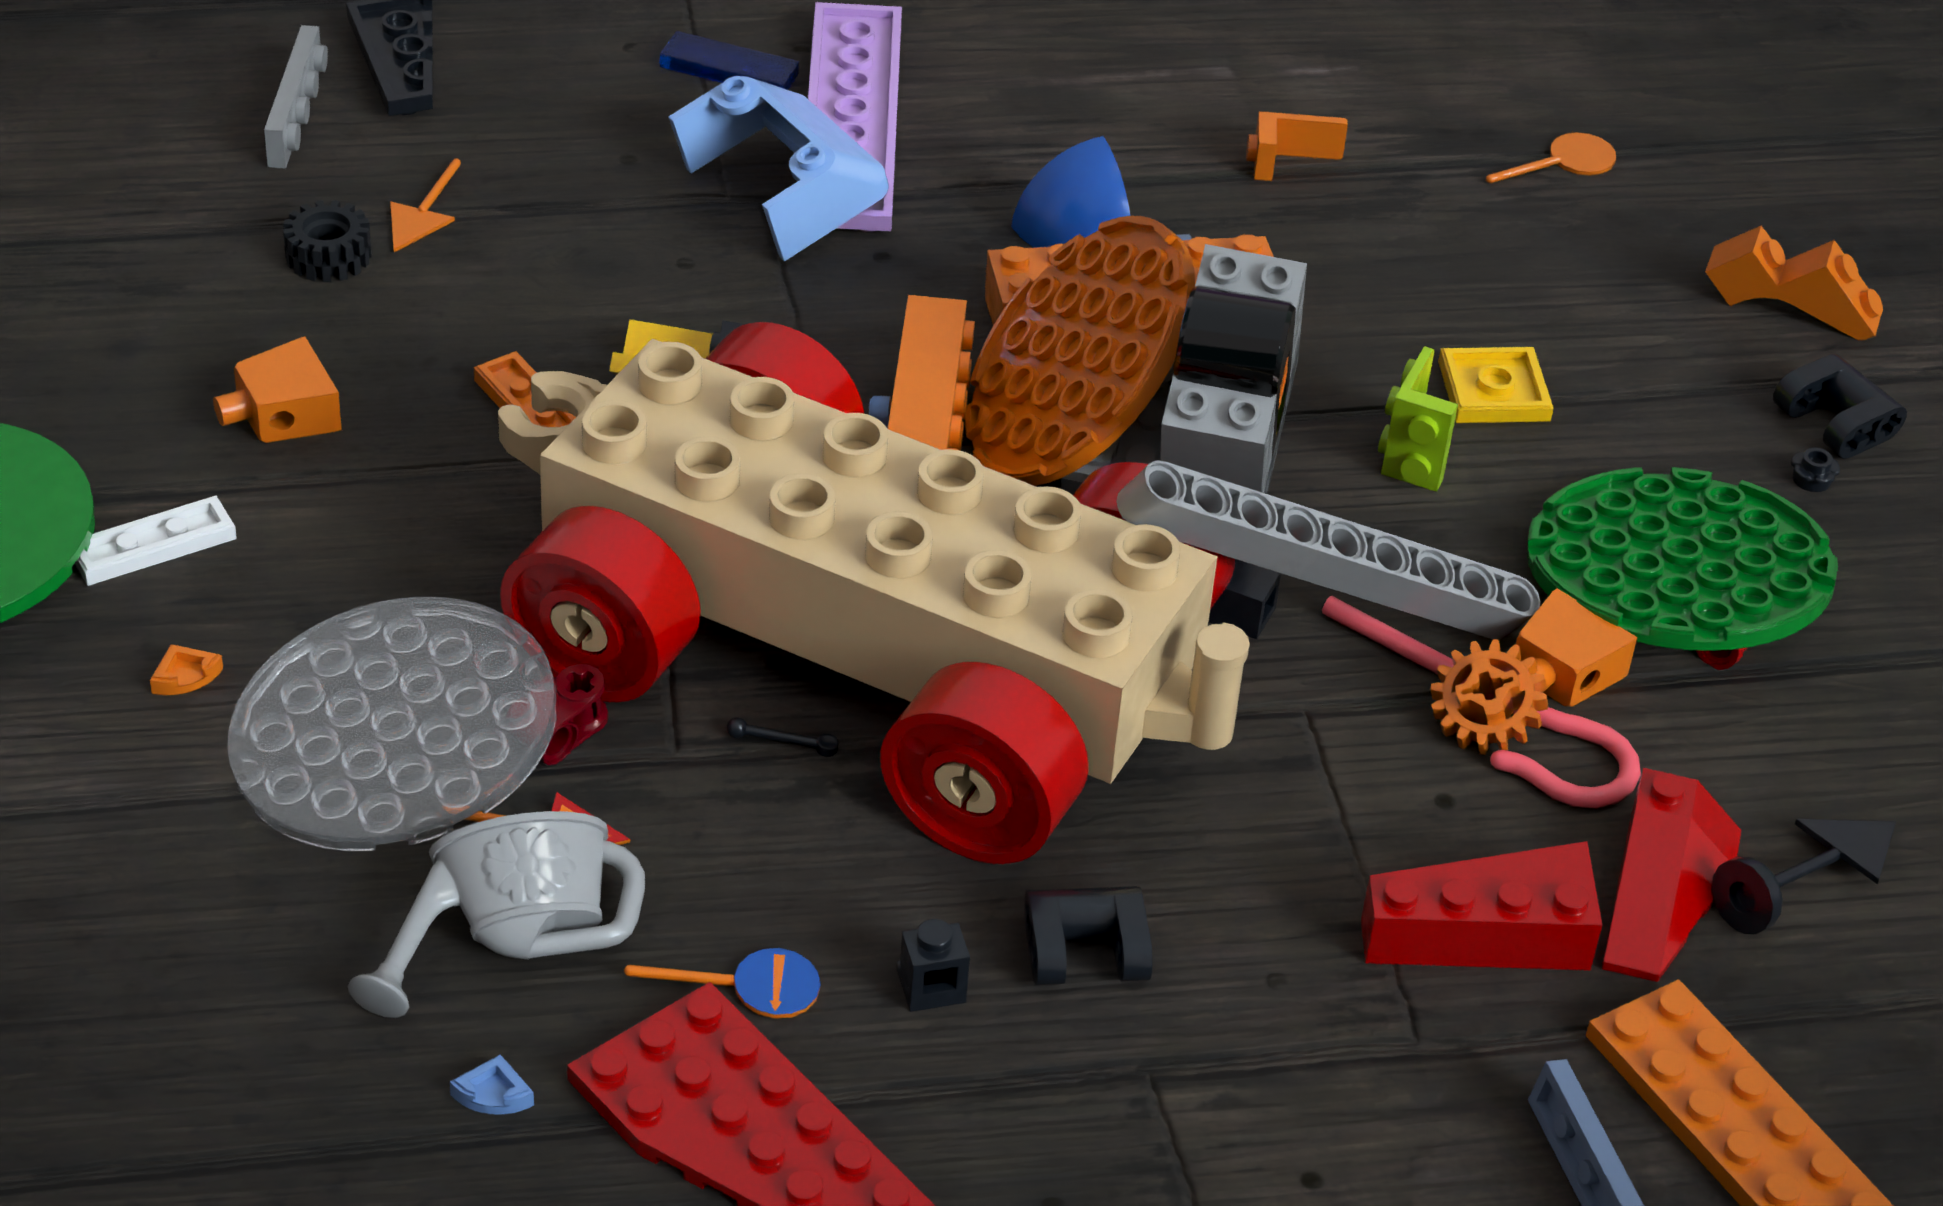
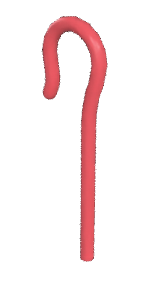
[1322,596,1641,809]

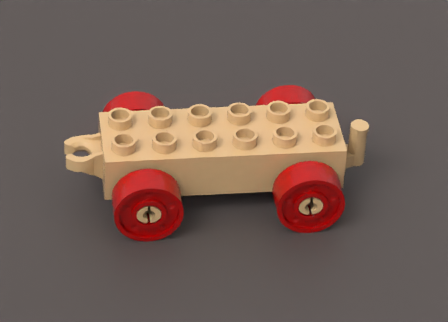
[498,322,1250,864]

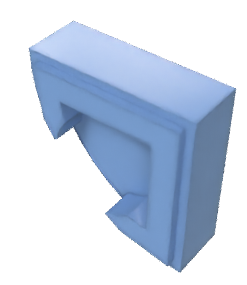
[450,1055,534,1115]

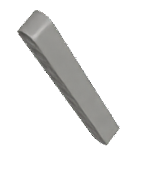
[1116,460,1541,640]

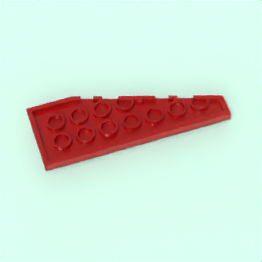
[567,982,935,1206]

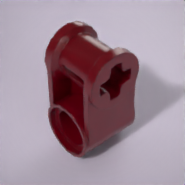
[505,664,608,765]

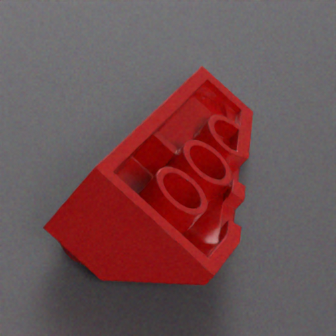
[1602,767,1741,982]

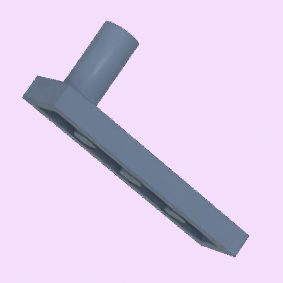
[1528,1059,1644,1206]

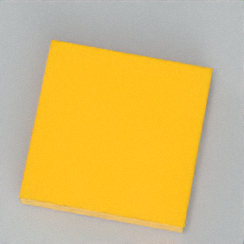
[1438,347,1554,423]

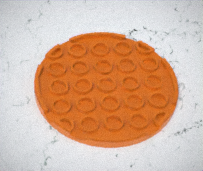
[965,216,1195,486]

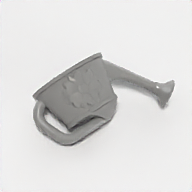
[347,811,645,1018]

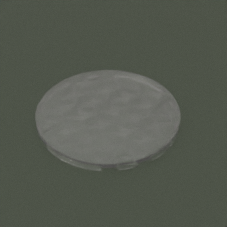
[228,597,557,851]

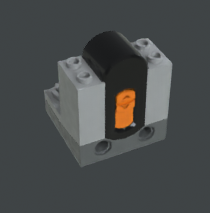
[1061,244,1307,495]

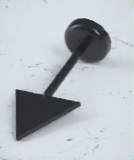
[1711,819,1896,935]

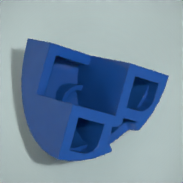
[1011,136,1130,248]

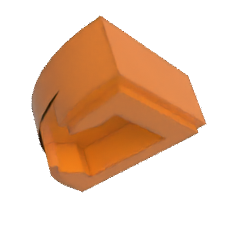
[150,644,223,695]

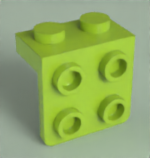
[1378,346,1458,492]

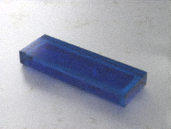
[660,31,799,90]

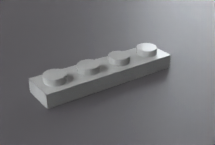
[264,25,328,169]

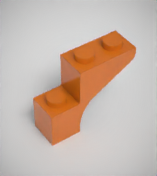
[1705,225,1883,340]

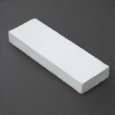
[75,496,237,586]

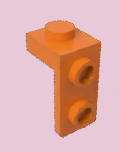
[1246,111,1348,181]

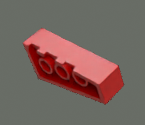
[1361,841,1602,971]

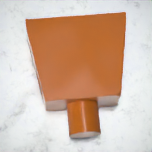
[213,337,342,443]
[1516,588,1637,707]

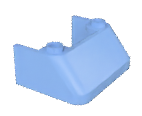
[668,76,889,261]

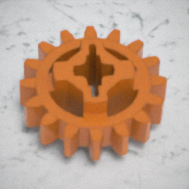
[1430,639,1548,755]

